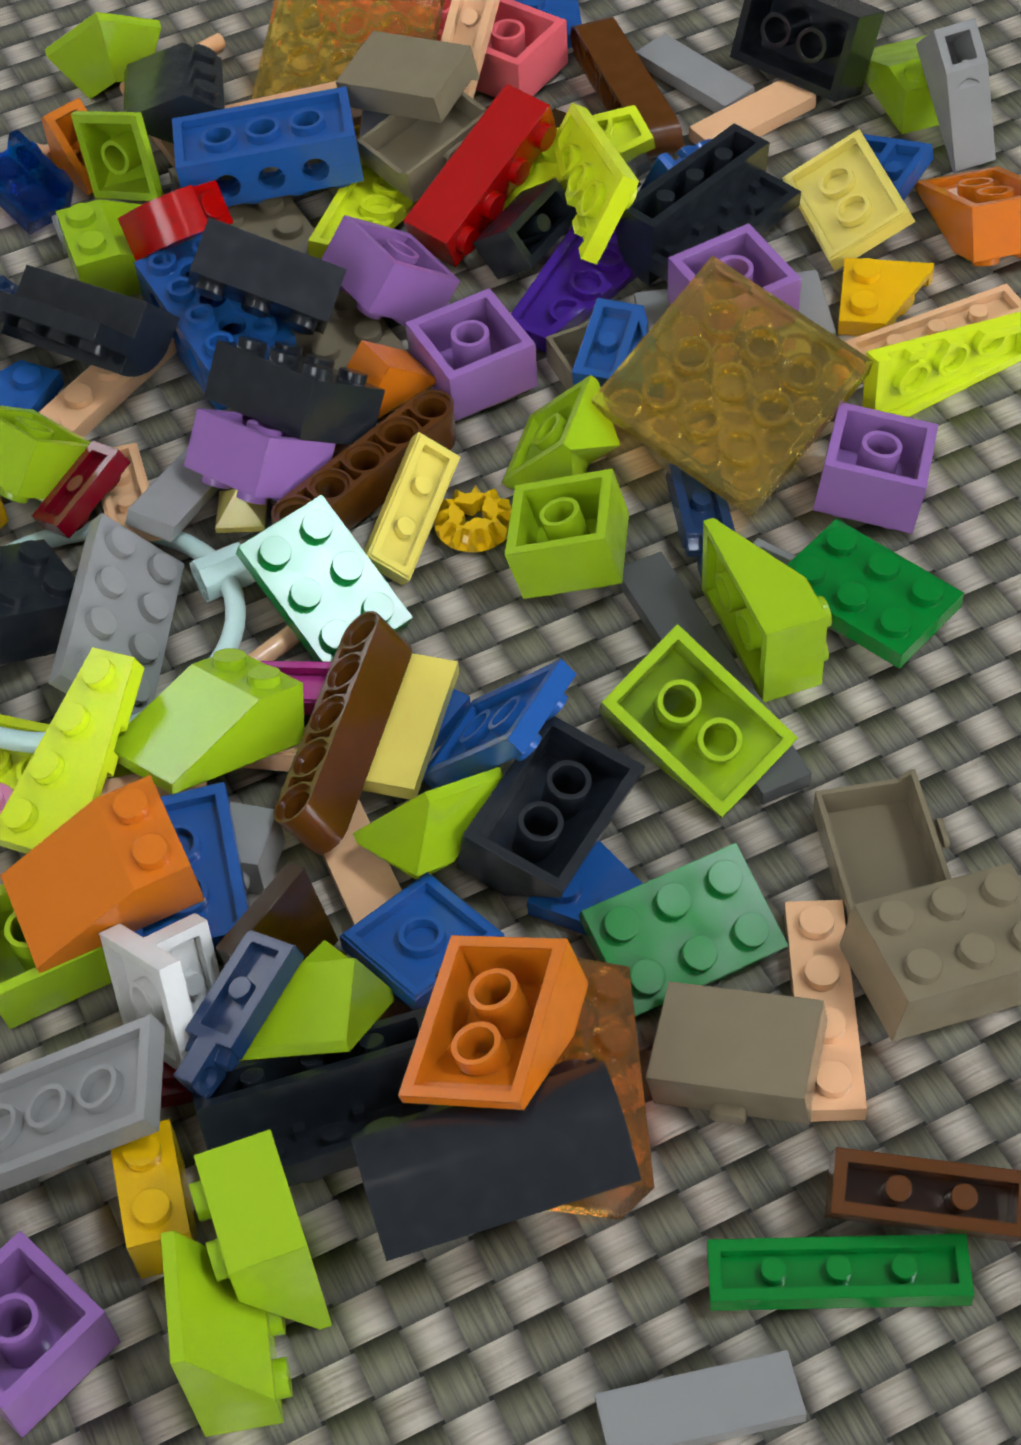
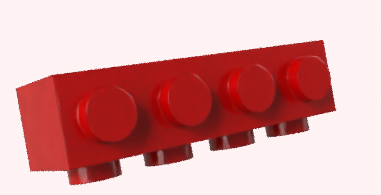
[403,83,557,268]

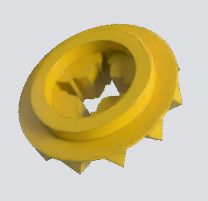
[434,485,511,552]

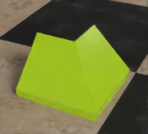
[44,12,161,99]
[70,111,164,201]
[502,375,620,489]
[353,767,503,880]
[240,940,395,1061]

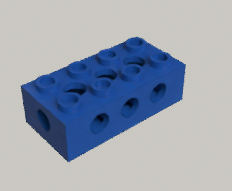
[172,86,364,206]
[134,234,297,410]

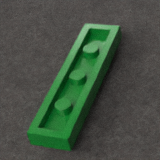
[706,1234,974,1311]

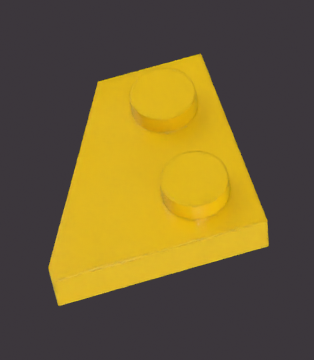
[837,258,934,336]

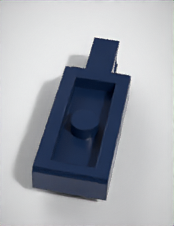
[666,464,735,580]
[173,930,305,1099]

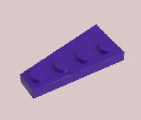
[511,226,637,352]

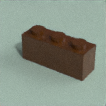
[824,1147,1021,1242]

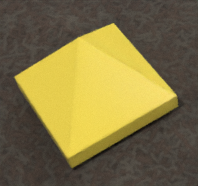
[215,489,269,533]

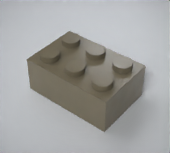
[839,863,1021,1042]

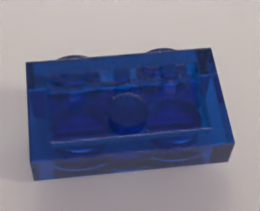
[0,129,74,235]

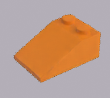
[915,166,1021,266]
[0,775,205,974]
[398,935,589,1110]

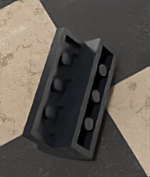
[616,123,801,286]
[0,265,180,377]
[192,1007,431,1187]
[351,1058,641,1261]

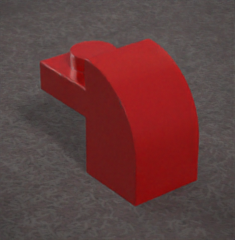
[117,180,234,261]

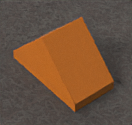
[41,97,93,196]
[346,340,436,419]

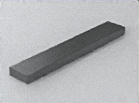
[618,551,812,805]

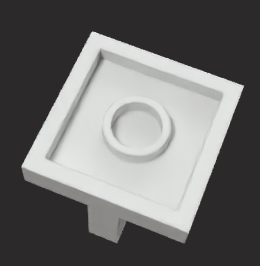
[99,913,220,1070]

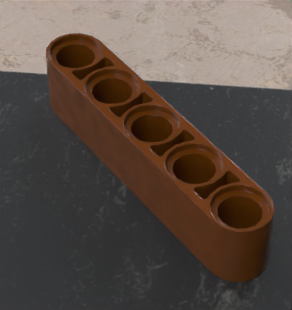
[570,16,684,163]
[271,390,456,530]
[273,611,412,855]

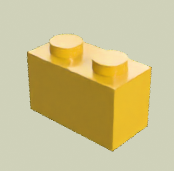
[110,1119,199,1279]

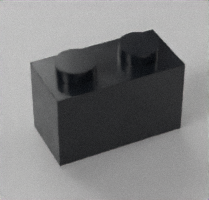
[472,178,577,279]

